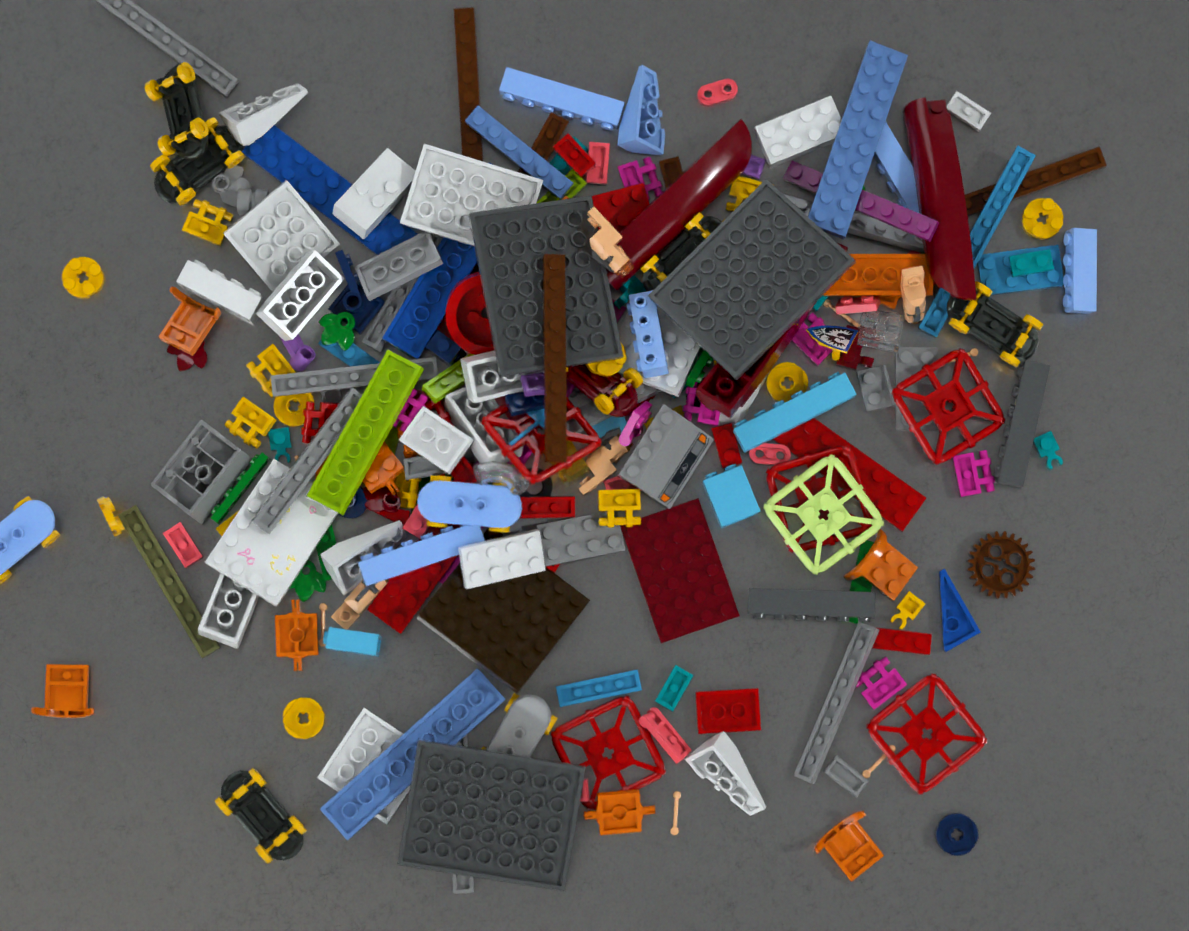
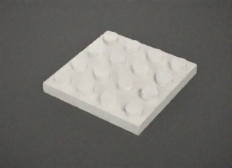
[223,180,340,292]
[619,306,702,397]
[317,708,411,824]

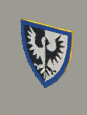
[806,325,858,360]

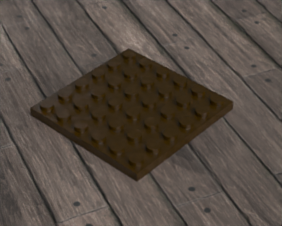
[416,528,590,694]

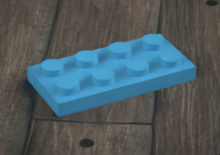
[977,245,1064,296]

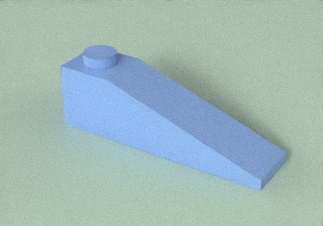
[617,65,665,155]

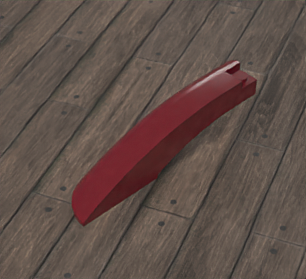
[903,97,976,300]
[606,119,752,290]
[696,243,848,419]

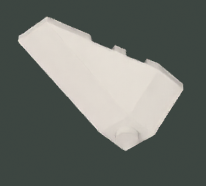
[219,84,308,146]

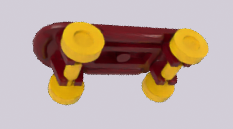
[566,364,643,417]

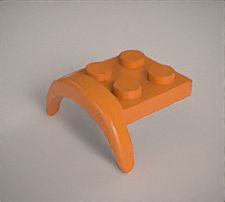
[158,286,221,356]
[844,529,918,601]
[31,664,94,718]
[814,811,884,882]

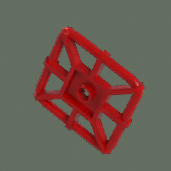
[891,348,1006,465]
[481,397,602,484]
[765,446,873,553]
[866,673,988,795]
[550,695,666,811]

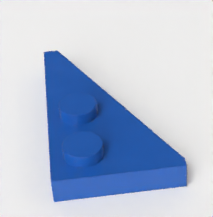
[939,569,981,652]

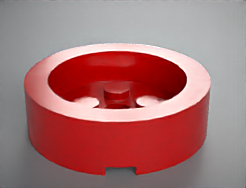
[446,272,494,355]

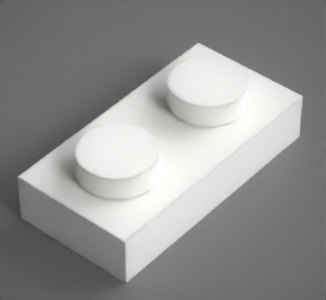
[947,91,991,131]

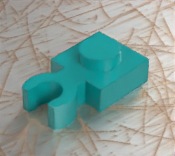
[268,427,292,463]
[1033,431,1063,470]

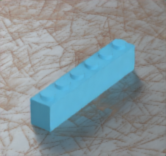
[733,372,857,453]

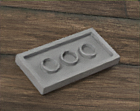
[355,231,443,301]
[895,347,938,431]
[535,511,626,567]

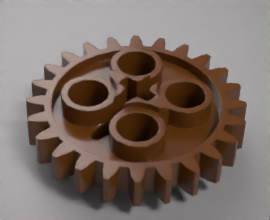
[967,531,1035,599]

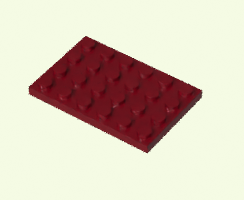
[620,498,740,643]

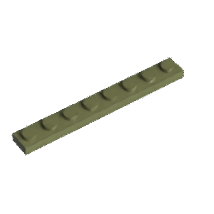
[118,505,221,659]

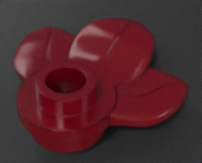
[167,340,207,371]
[363,486,401,513]

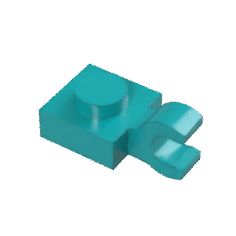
[614,275,646,309]

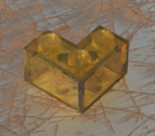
[550,440,590,486]

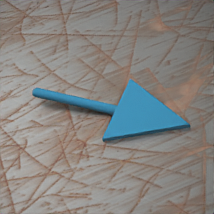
[509,409,544,446]

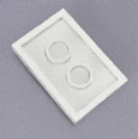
[399,406,474,475]

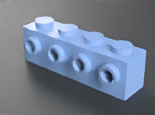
[1063,228,1097,314]
[626,290,669,379]

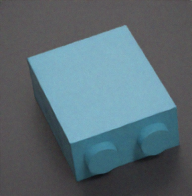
[702,464,761,528]
[323,627,382,657]

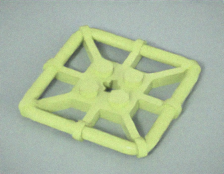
[763,454,884,575]

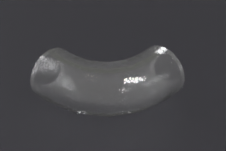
[474,461,530,495]

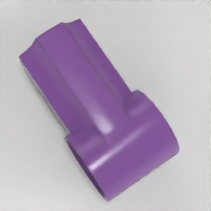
[279,334,315,372]

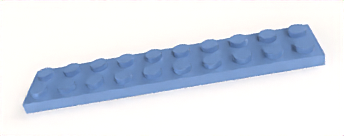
[808,41,908,239]
[320,668,506,841]

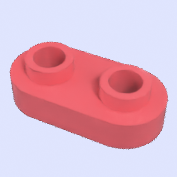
[697,79,738,106]
[749,443,791,465]

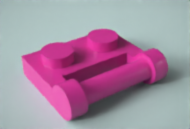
[619,401,653,446]

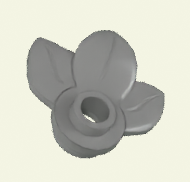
[211,166,253,207]

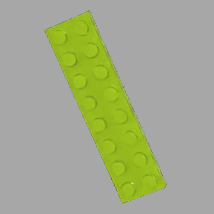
[307,350,424,515]

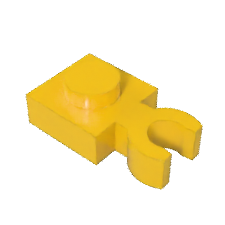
[890,591,926,630]

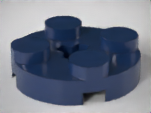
[935,813,978,856]

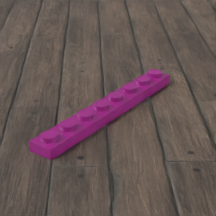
[783,160,939,242]

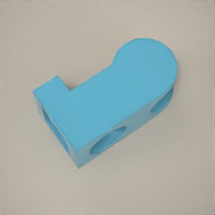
[592,416,627,439]

